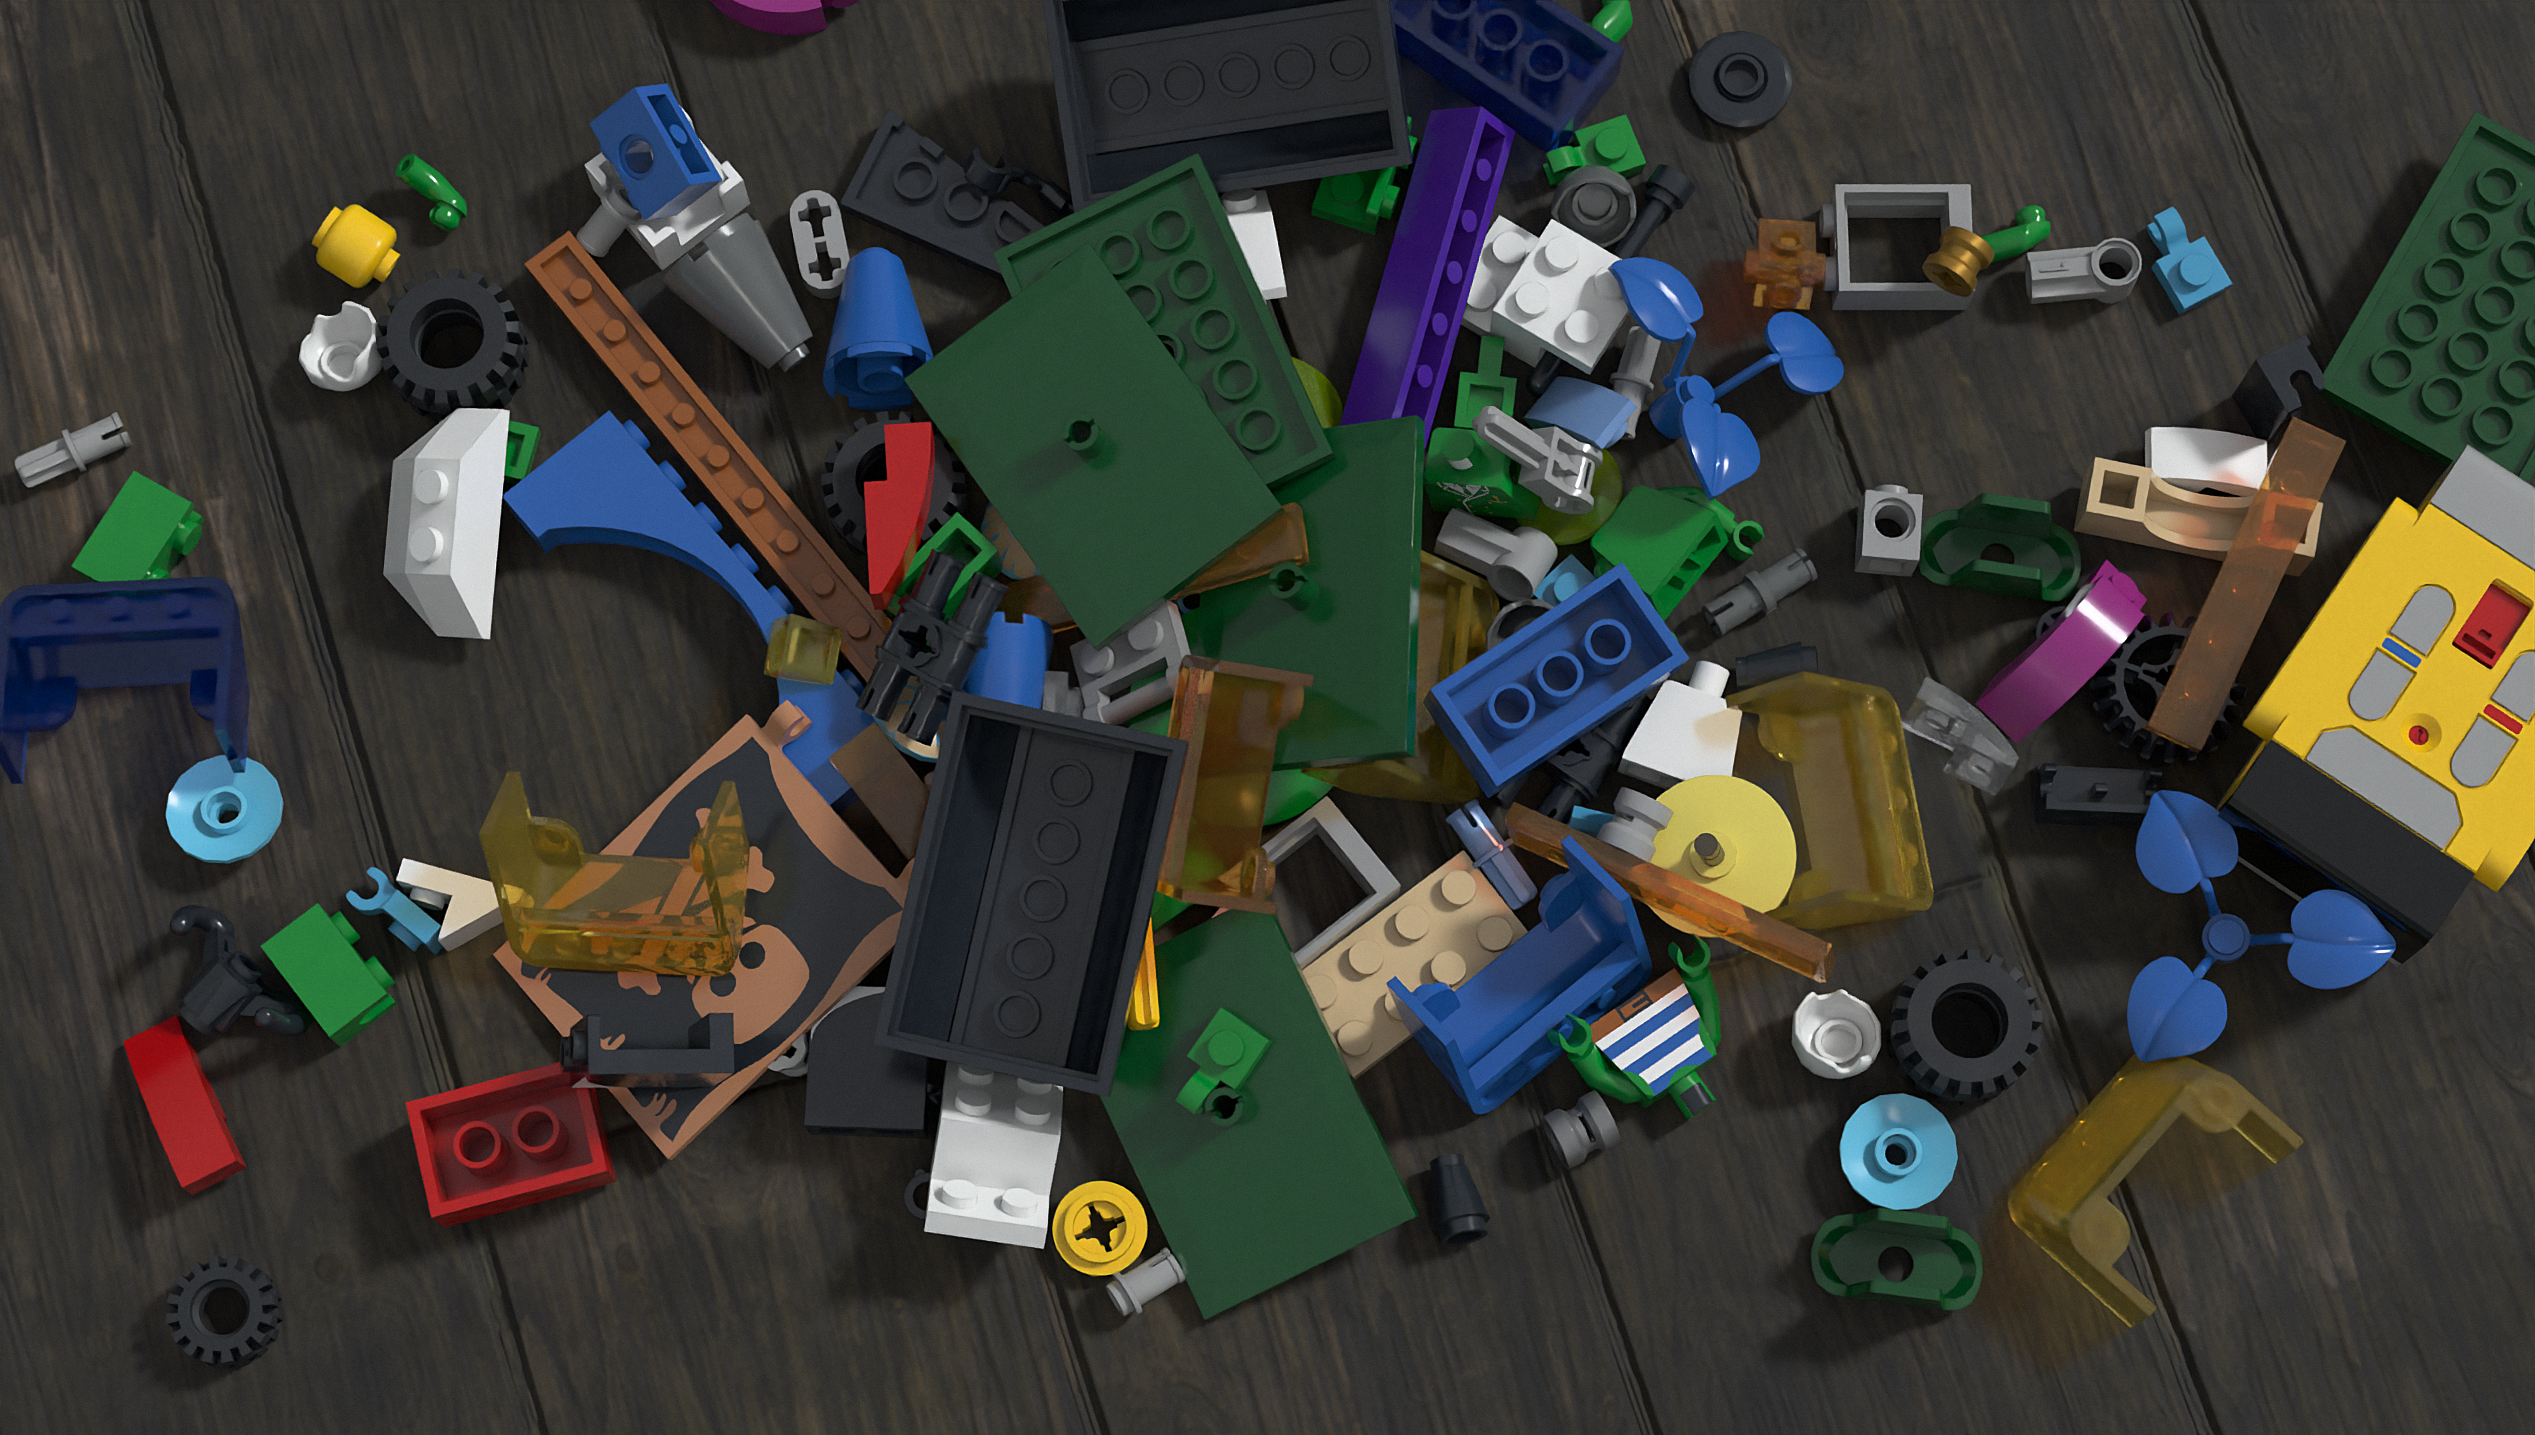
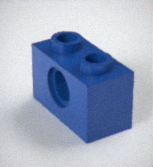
[589,83,722,221]

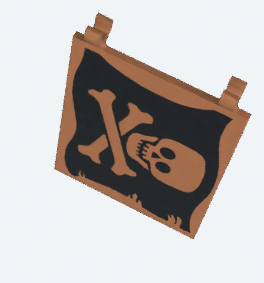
[493,700,915,1160]

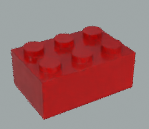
[406,1062,617,1228]

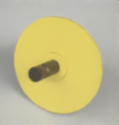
[1632,775,1797,938]

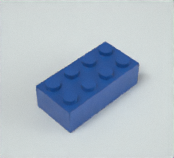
[1422,563,1689,798]

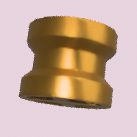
[1922,226,1995,297]

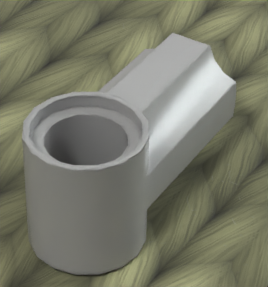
[2025,238,2142,304]
[1434,508,1558,602]

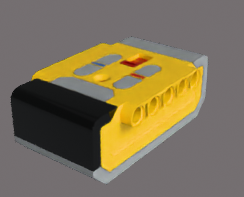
[2215,444,2535,967]

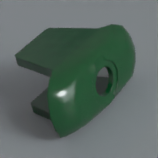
[1918,493,2081,601]
[1811,1208,1983,1310]

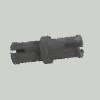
[1701,548,1818,637]

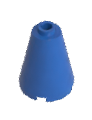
[823,247,934,411]
[963,612,1054,709]

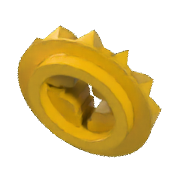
[1052,1181,1147,1277]

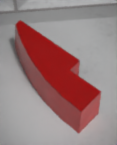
[864,422,935,610]
[123,1015,247,1195]

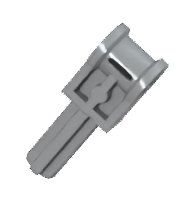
[1472,406,1603,514]

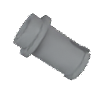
[576,185,641,257]
[1105,1247,1185,1316]

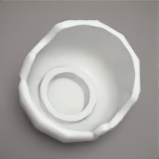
[299,301,383,391]
[1792,989,1881,1079]

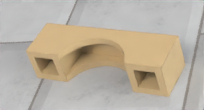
[2074,457,2323,577]

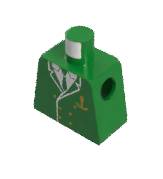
[1423,427,1541,520]

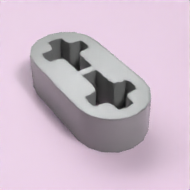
[790,190,850,299]

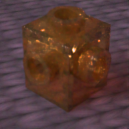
[1743,218,1826,310]

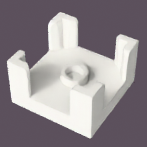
[584,106,750,270]

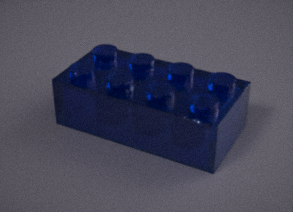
[1391,0,1624,153]

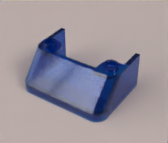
[0,577,250,784]

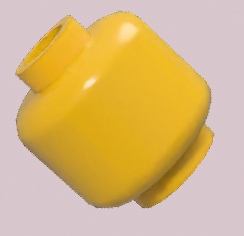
[311,204,401,288]

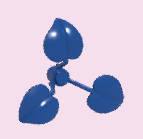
[1607,257,1844,500]
[2127,790,2396,1063]

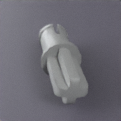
[1609,326,1661,440]
[15,412,133,488]

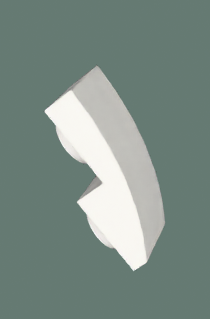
[2145,427,2268,497]

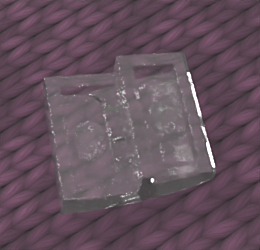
[1900,677,2019,795]

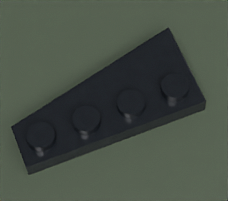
[840,108,1045,282]

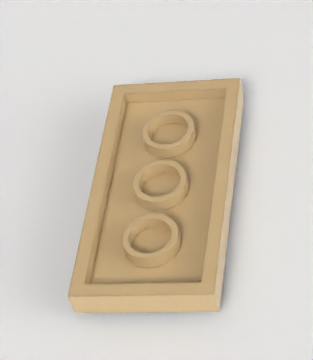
[1302,850,1528,1080]

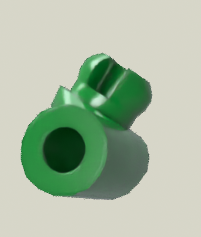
[1579,0,1633,52]
[395,153,467,232]
[1981,205,2051,263]

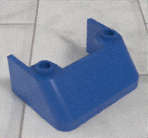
[1386,835,1653,1114]

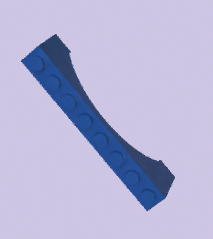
[502,410,906,815]

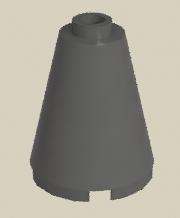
[663,212,814,373]

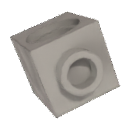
[1854,485,1923,577]

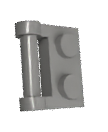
[1070,600,1199,726]

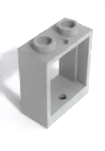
[1819,184,1975,310]
[1216,796,1401,970]

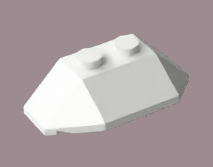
[383,408,510,639]

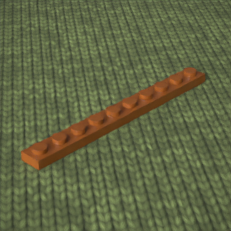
[524,231,892,685]

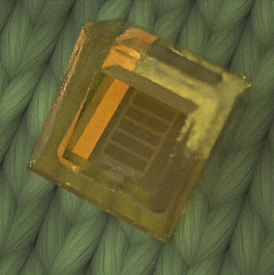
[764,614,843,686]

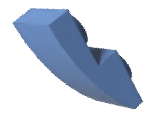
[1523,376,1637,450]

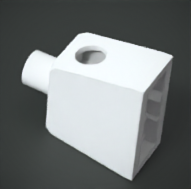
[1617,661,1743,790]

